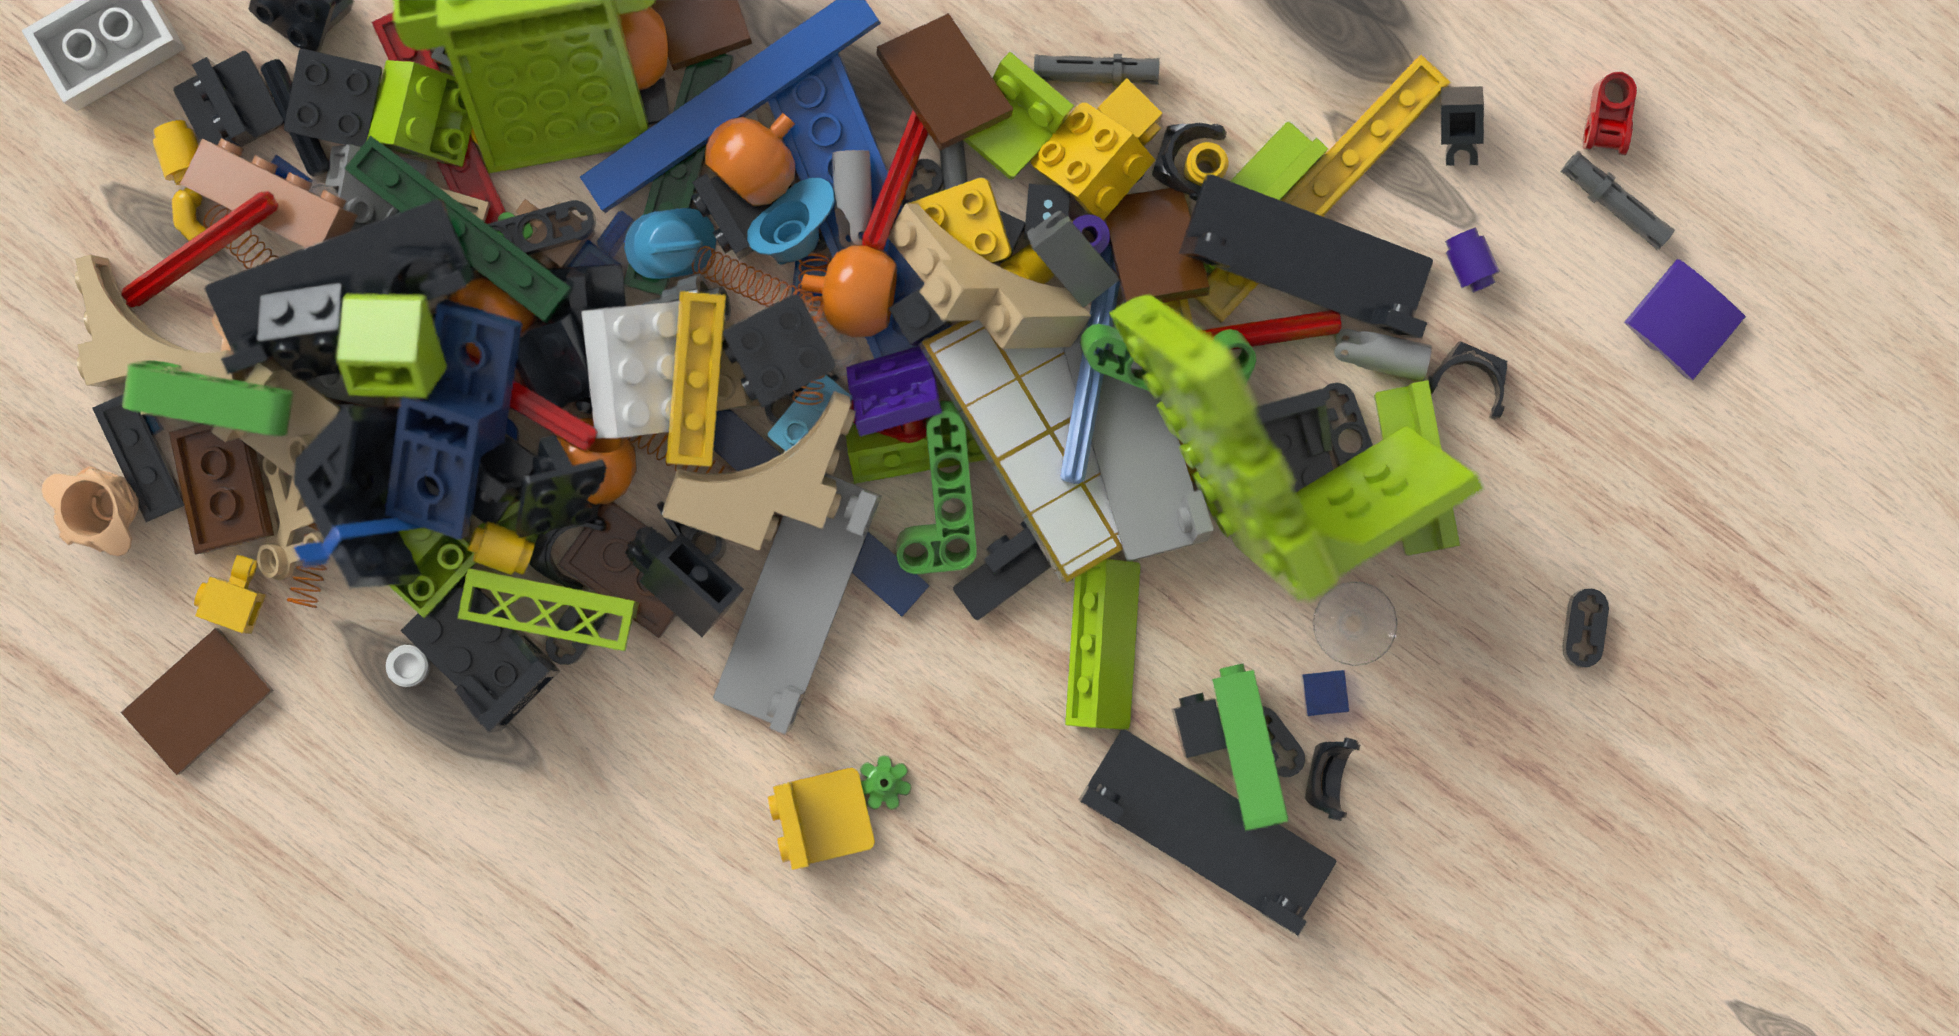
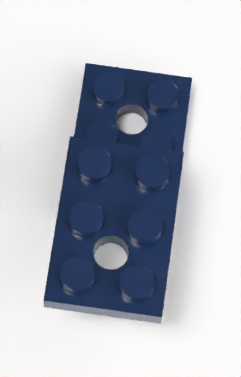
[385,299,522,540]

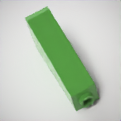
[1212,664,1288,830]

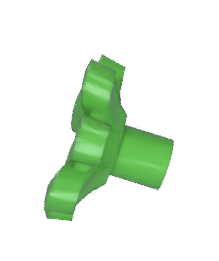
[860,755,912,810]

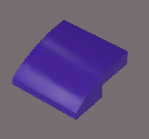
[1624,259,1746,380]
[846,345,942,436]

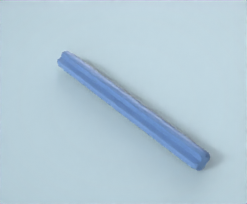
[1060,244,1120,484]

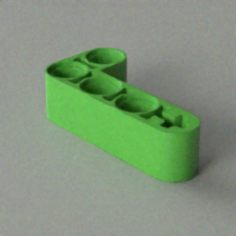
[1080,324,1256,391]
[122,360,293,436]
[896,401,977,574]

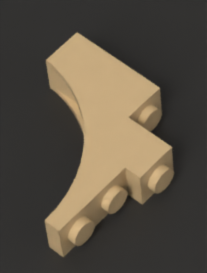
[888,203,1091,349]
[75,255,248,416]
[662,391,855,550]

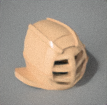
[42,466,139,556]

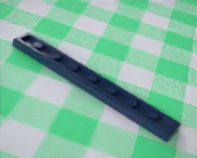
[713,409,930,617]

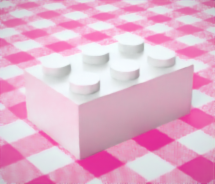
[21,0,185,111]
[582,302,679,438]

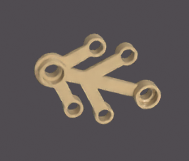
[257,434,325,580]

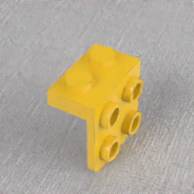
[1031,102,1156,221]
[910,178,1011,263]
[767,767,875,870]

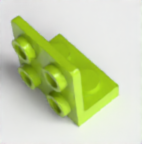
[963,52,1074,180]

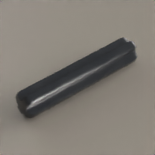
[261,59,329,177]

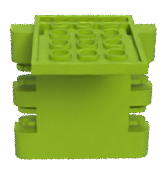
[393,0,655,173]
[1109,295,1484,602]

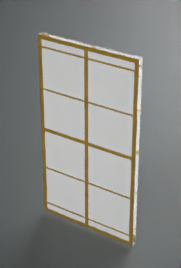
[919,320,1123,585]

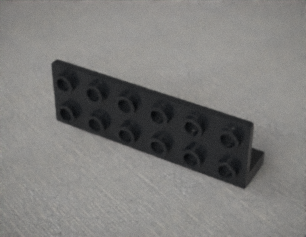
[1179,174,1433,338]
[205,198,475,374]
[1078,729,1336,936]

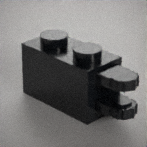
[625,525,744,637]

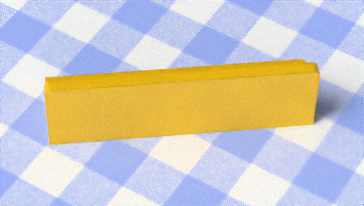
[666,292,726,466]

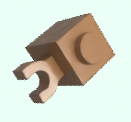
[515,199,596,269]

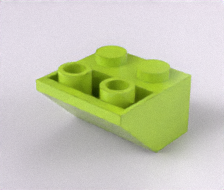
[366,60,472,167]
[337,294,447,397]
[389,528,477,618]

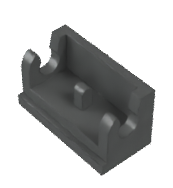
[1026,211,1120,308]

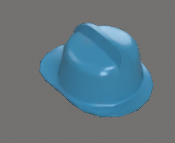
[747,178,835,265]
[624,208,716,279]

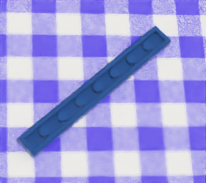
[580,0,881,213]

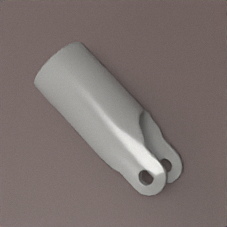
[832,150,872,248]
[1334,329,1432,381]

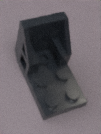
[1254,388,1334,493]
[294,406,421,588]
[400,575,560,733]

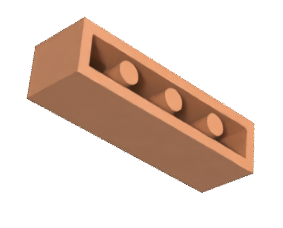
[180,138,358,248]

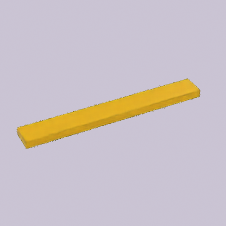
[1195,54,1451,323]

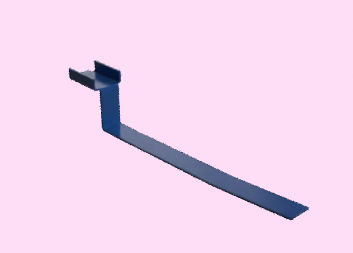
[293,518,423,568]

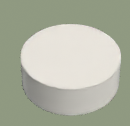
[386,645,430,687]

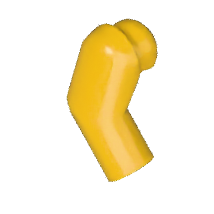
[172,187,206,241]

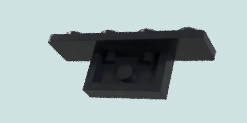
[953,518,1055,620]

